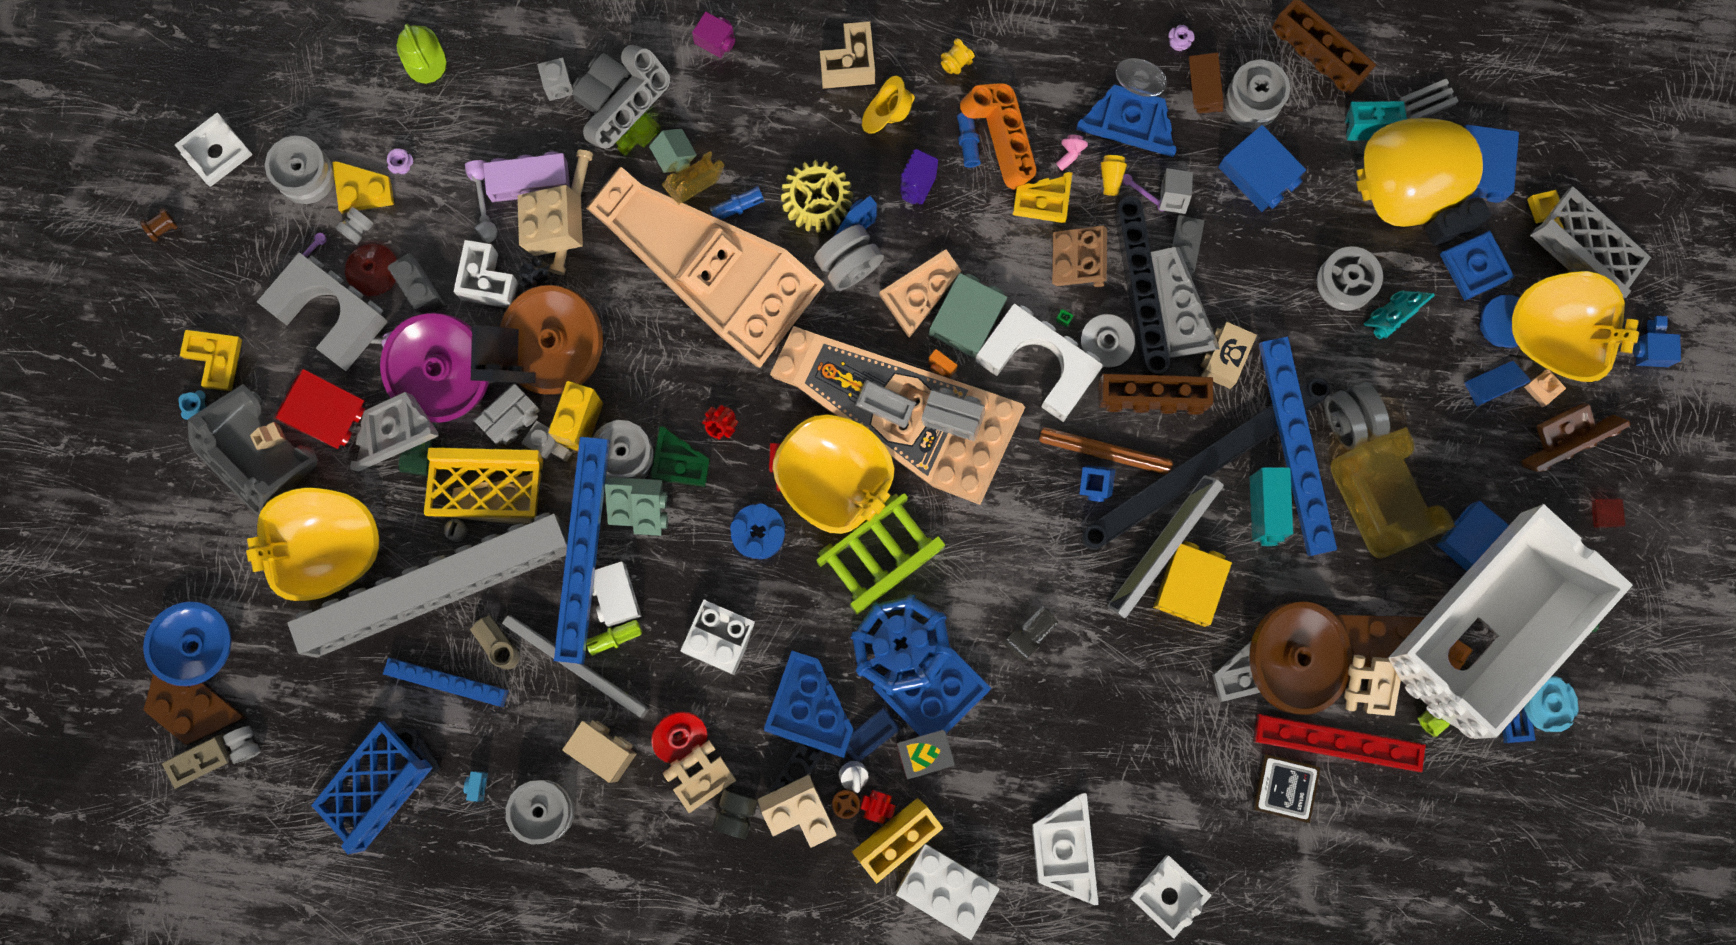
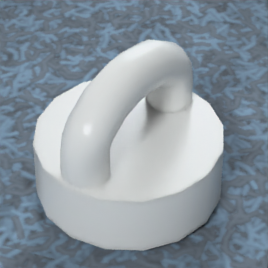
[839,761,868,793]

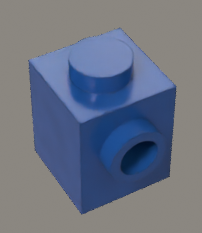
[1080,465,1115,502]

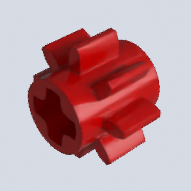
[702,405,738,440]
[860,790,896,824]

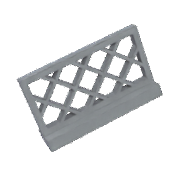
[1530,187,1651,299]

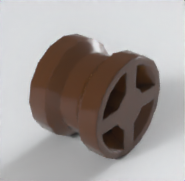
[832,790,860,819]

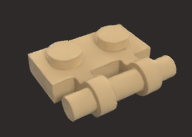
[1344,655,1401,716]
[663,740,736,813]

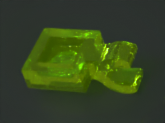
[616,112,661,156]

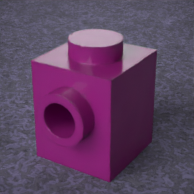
[692,12,735,58]

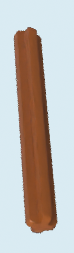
[1039,427,1172,475]

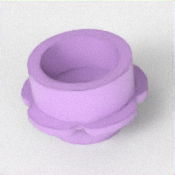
[1168,25,1194,51]
[387,149,413,174]

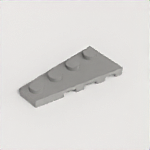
[1151,247,1220,358]

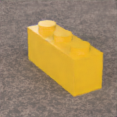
[852,798,943,884]

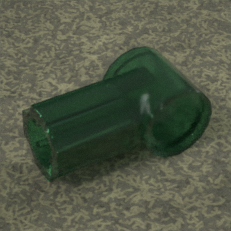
[399,423,437,476]

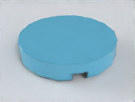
[1524,676,1579,732]

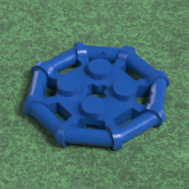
[850,594,953,696]

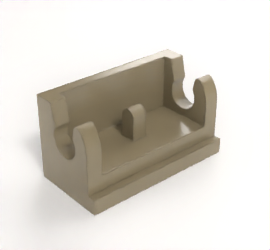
[162,733,231,789]

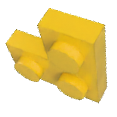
[180,330,242,391]

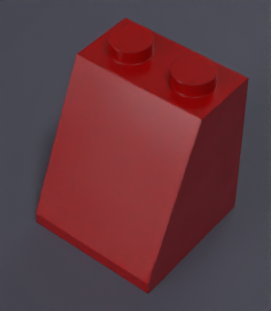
[274,369,366,449]

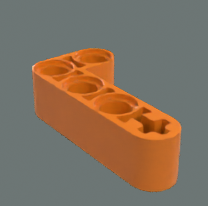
[960,83,1036,190]

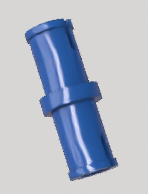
[957,113,981,168]
[709,186,765,220]

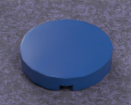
[1480,295,1519,348]

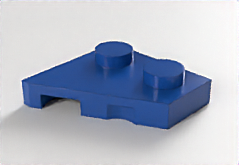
[834,196,877,236]

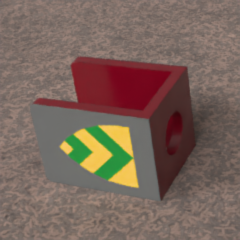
[896,730,954,779]

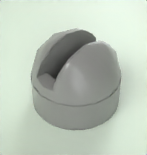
[474,221,498,244]
[444,519,468,542]

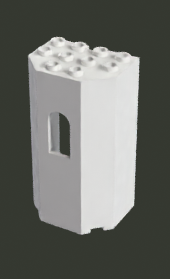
[1388,504,1633,739]

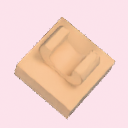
[1524,369,1566,407]

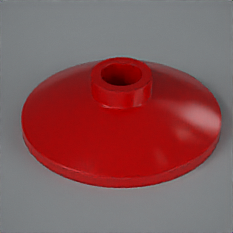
[651,712,707,763]

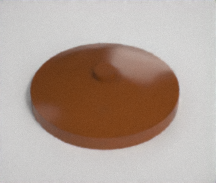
[500,285,603,395]

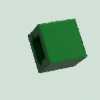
[1055,309,1073,328]

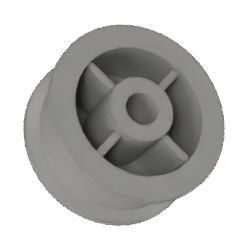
[1317,247,1383,311]

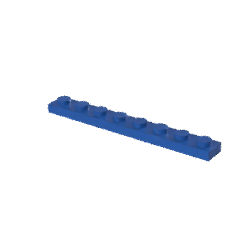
[1259,337,1337,556]
[554,437,610,664]

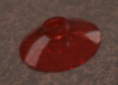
[345,244,397,296]

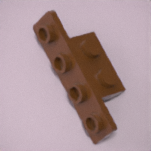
[1521,403,1630,472]

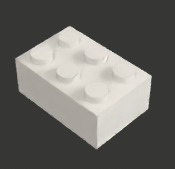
[895,843,999,940]

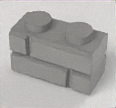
[473,383,540,447]
[921,388,985,441]

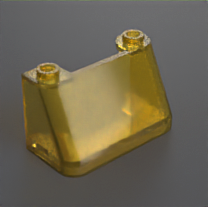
[1331,427,1456,558]

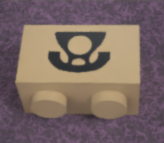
[1200,322,1257,389]

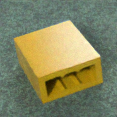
[548,381,603,451]
[1153,541,1232,627]

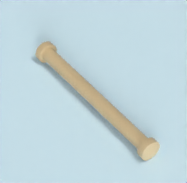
[549,150,593,275]

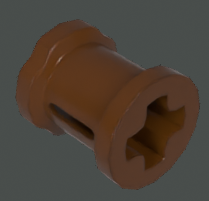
[140,208,178,242]

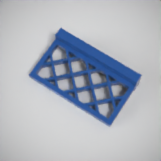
[311,721,433,854]

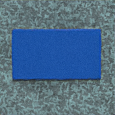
[1464,361,1531,406]

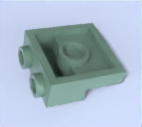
[605,477,668,536]

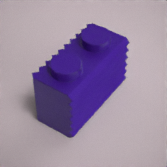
[900,149,938,204]

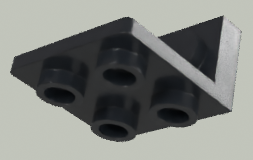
[470,325,536,383]

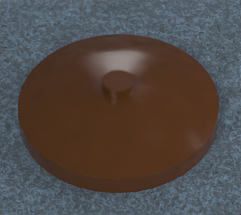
[1249,602,1352,714]

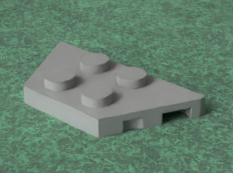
[350,392,438,472]

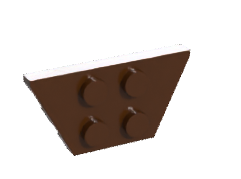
[1335,615,1425,667]
[144,673,246,745]

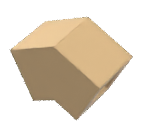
[250,422,286,450]

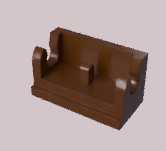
[1189,52,1223,113]

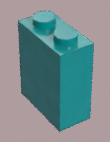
[1249,468,1293,546]

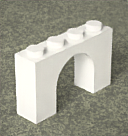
[975,304,1103,422]

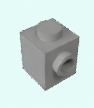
[537,58,573,101]

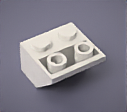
[681,600,755,675]

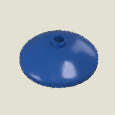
[143,602,232,686]

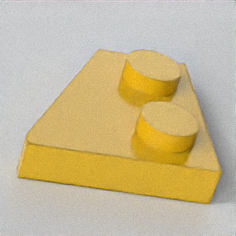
[332,161,394,213]
[1013,172,1072,223]

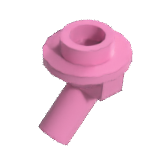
[1056,135,1088,171]

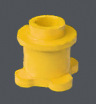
[941,38,975,74]

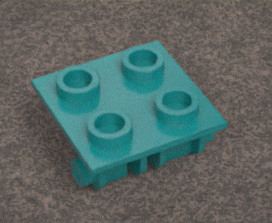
[1364,290,1435,339]

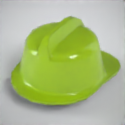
[396,24,447,84]

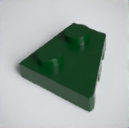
[651,426,710,487]

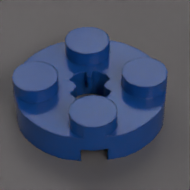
[730,504,785,559]

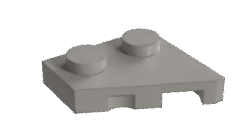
[1212,642,1260,702]

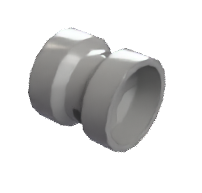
[335,207,373,245]
[223,726,261,764]

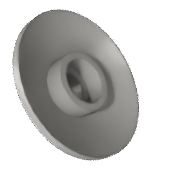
[1081,314,1135,367]

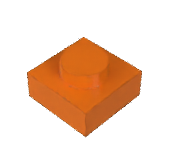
[928,349,957,379]

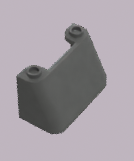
[188,384,317,516]

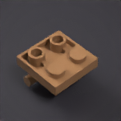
[1052,226,1107,287]

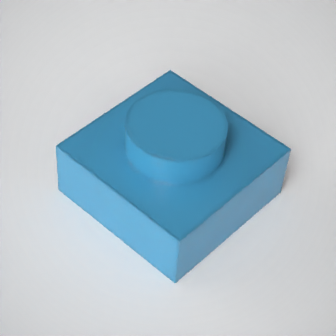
[464,771,488,802]

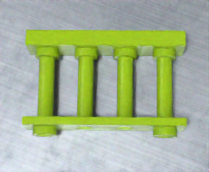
[817,493,945,615]

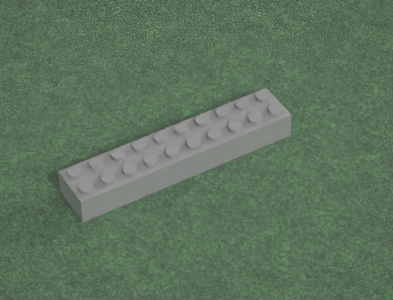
[287,513,569,658]

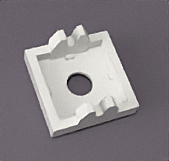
[175,113,253,187]
[1129,855,1211,938]

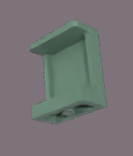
[929,273,1007,359]

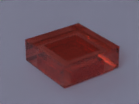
[1592,499,1626,528]

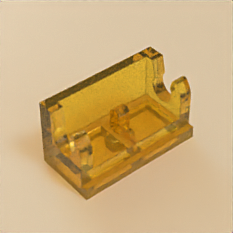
[662,151,724,205]

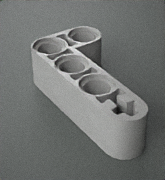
[583,45,670,149]

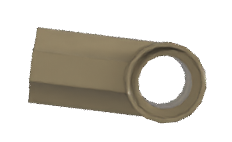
[470,615,520,670]

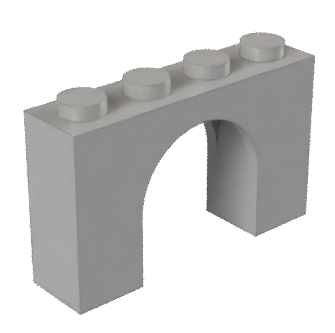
[257,253,388,371]

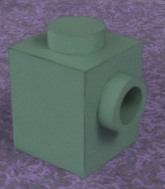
[649,129,697,173]

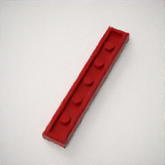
[1253,714,1426,772]

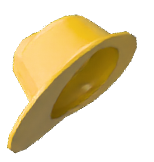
[862,76,915,134]

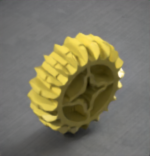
[781,160,853,233]

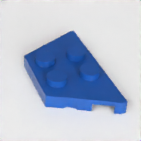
[1076,85,1176,157]

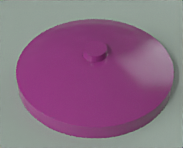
[380,313,489,422]

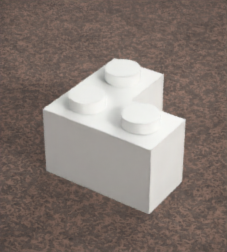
[454,240,519,308]

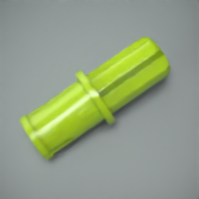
[586,620,642,656]

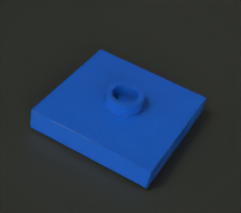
[1440,230,1515,301]

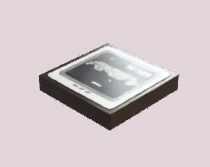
[1252,754,1320,823]

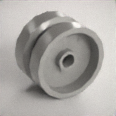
[1224,59,1291,129]
[265,135,335,204]
[814,224,884,291]
[593,420,655,479]
[506,780,575,844]

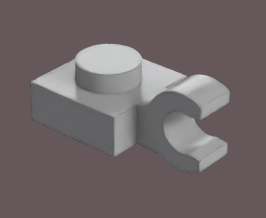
[522,420,572,462]

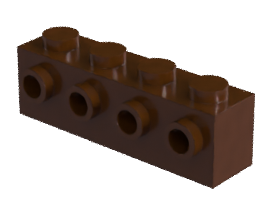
[1272,0,1376,95]
[1099,374,1213,415]

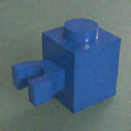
[1633,316,1681,367]

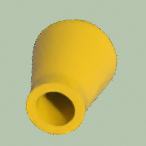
[1101,155,1127,196]

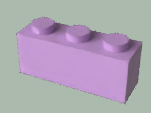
[483,152,570,202]

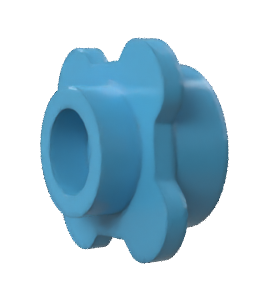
[179,390,206,420]

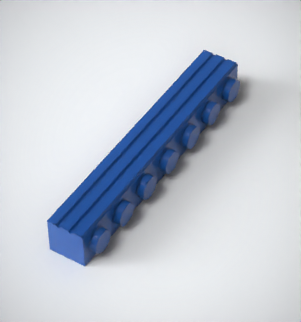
[383,657,509,707]

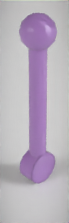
[1122,174,1164,211]
[302,233,326,258]

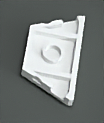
[1032,793,1098,905]

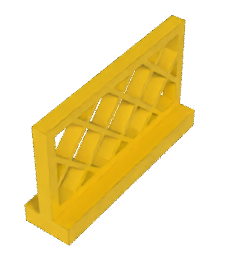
[424,448,543,519]

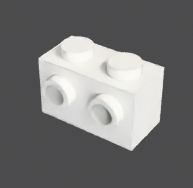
[592,562,642,627]

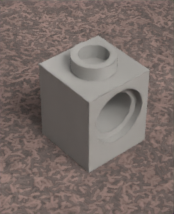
[1159,168,1193,214]

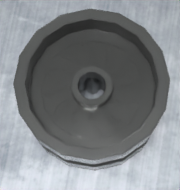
[1324,381,1390,451]

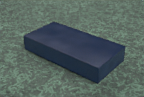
[847,707,901,762]

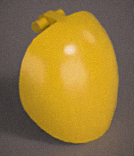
[1356,118,1483,227]
[1512,271,1639,382]
[773,415,894,534]
[246,488,379,601]

